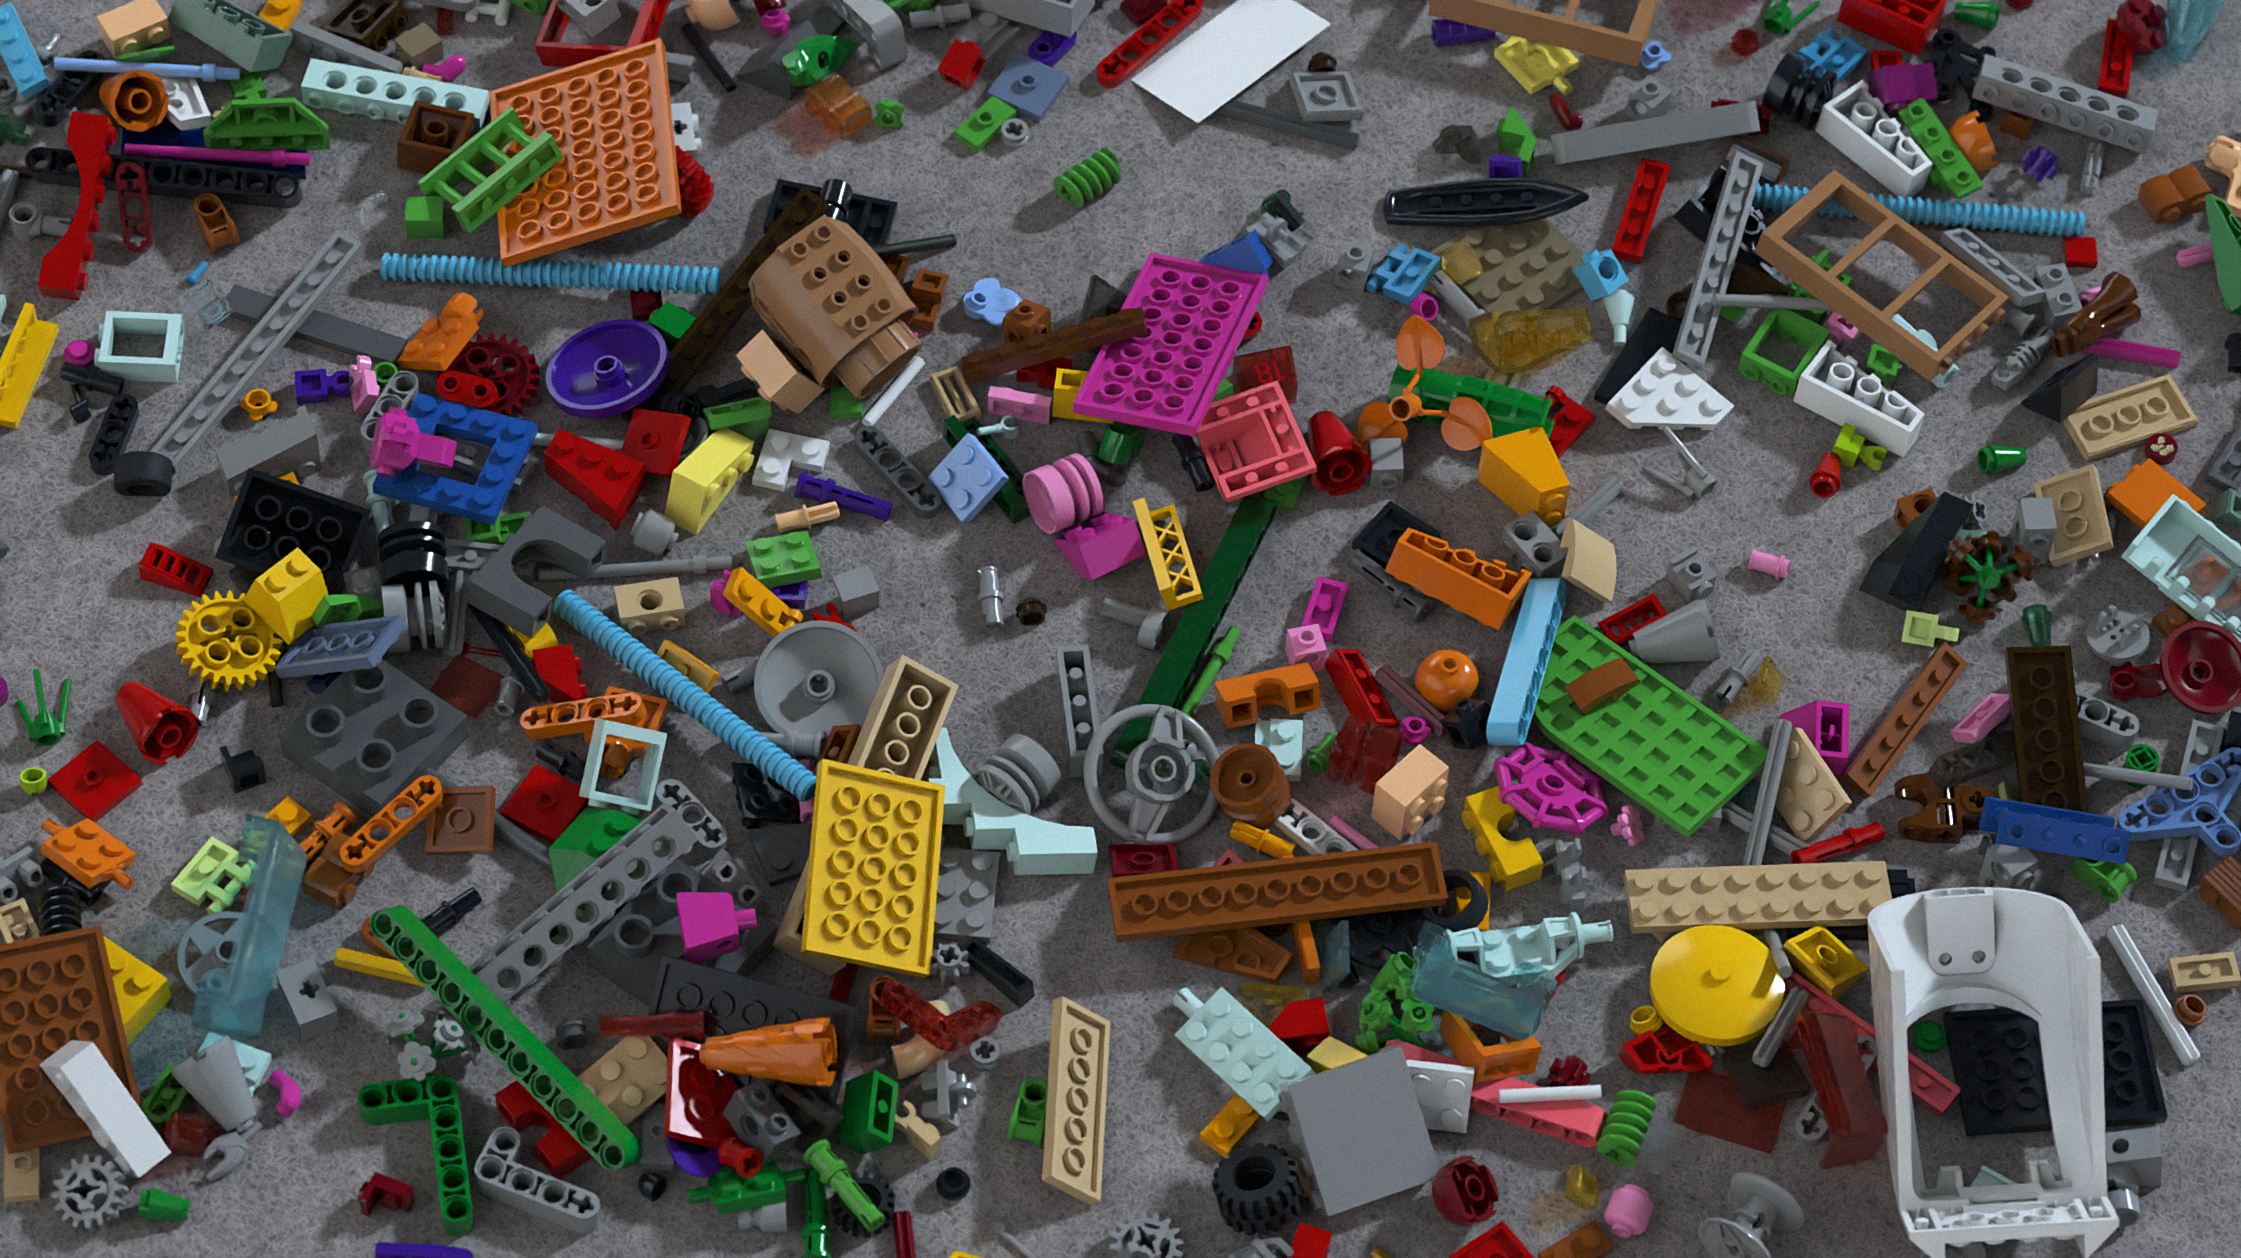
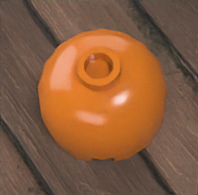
[1948,110,1999,173]
[1414,649,1479,712]

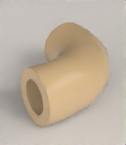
[890,1000,952,1079]

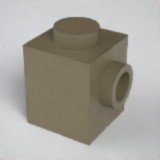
[394,22,444,72]

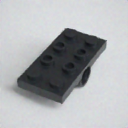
[763,179,898,247]

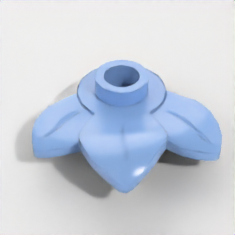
[962,278,1022,327]

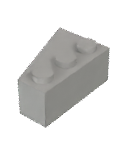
[216,405,322,497]

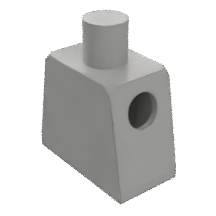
[2106,1127,2162,1187]

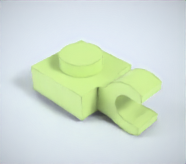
[1901,610,1960,647]

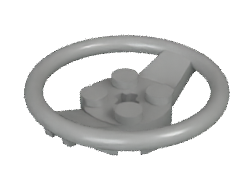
[1084,704,1219,844]

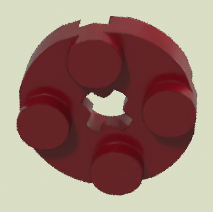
[2117,0,2168,55]

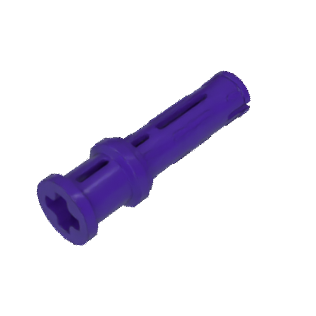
[794,470,893,522]

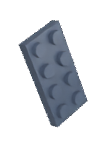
[274,615,406,679]

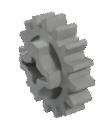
[51,1154,128,1231]
[1108,1211,1184,1258]

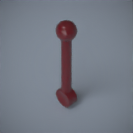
[462,641,504,658]

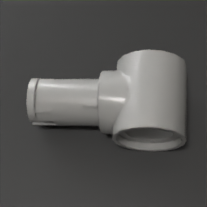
[9,201,73,241]

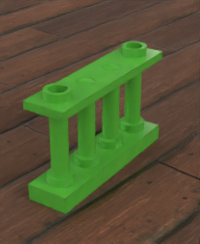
[417,106,563,234]

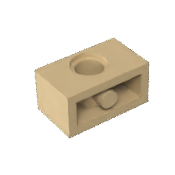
[614,577,685,636]

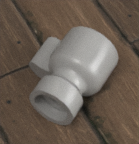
[737,1188,787,1233]

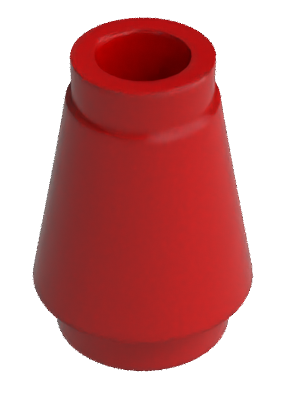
[1809,452,1841,498]

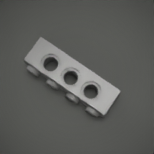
[1055,645,1104,778]

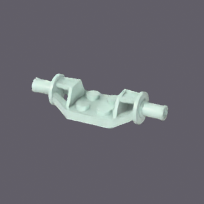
[1413,912,1613,988]

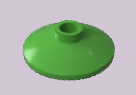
[114,46,175,63]

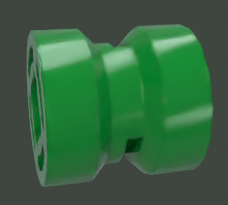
[2122,744,2159,788]

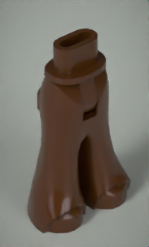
[2052,271,2141,358]

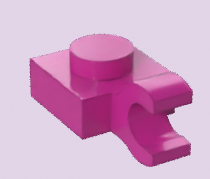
[710,569,742,617]

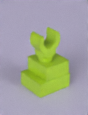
[1832,423,1887,471]

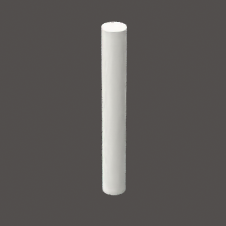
[862,356,925,426]
[1498,1085,1602,1103]

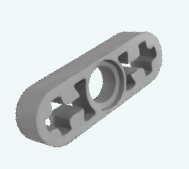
[656,779,728,855]

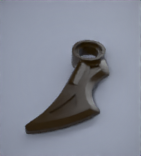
[1666,263,1789,321]

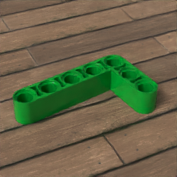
[357,1074,474,1237]

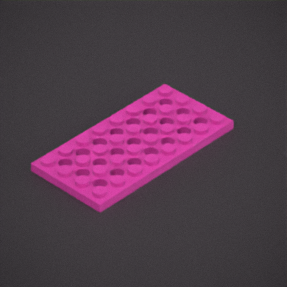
[1073,253,1269,437]

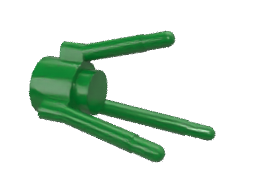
[1761,0,1820,35]
[17,669,71,746]

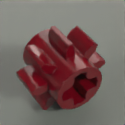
[1547,1055,1591,1087]

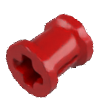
[718,1137,763,1178]

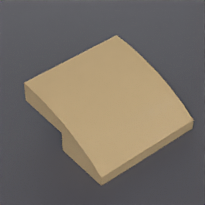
[1560,518,1617,602]

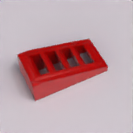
[139,542,213,597]
[1598,593,1667,647]

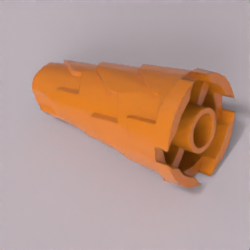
[699,1017,837,1087]

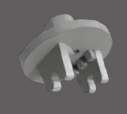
[2085,605,2150,667]

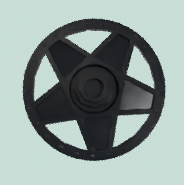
[1330,908,1430,970]

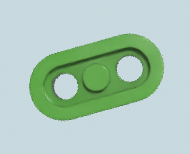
[142,1065,191,1129]

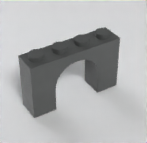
[466,505,607,639]

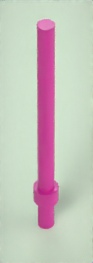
[124,144,311,167]

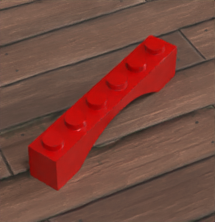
[38,111,117,300]

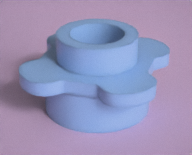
[1640,40,1671,70]

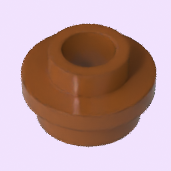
[2174,994,2207,1026]

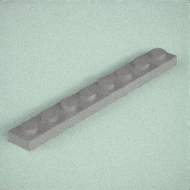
[1672,151,1764,369]

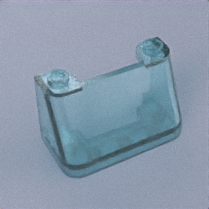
[1410,920,1557,1040]

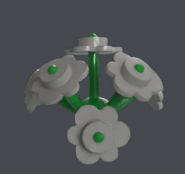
[384,1002,481,1081]

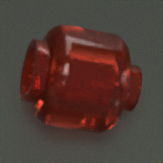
[161,1111,213,1157]

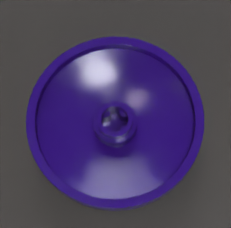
[545,319,670,418]

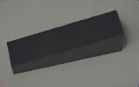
[959,937,1035,1008]

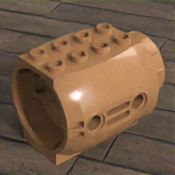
[748,214,922,399]

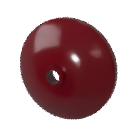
[2159,621,2241,715]

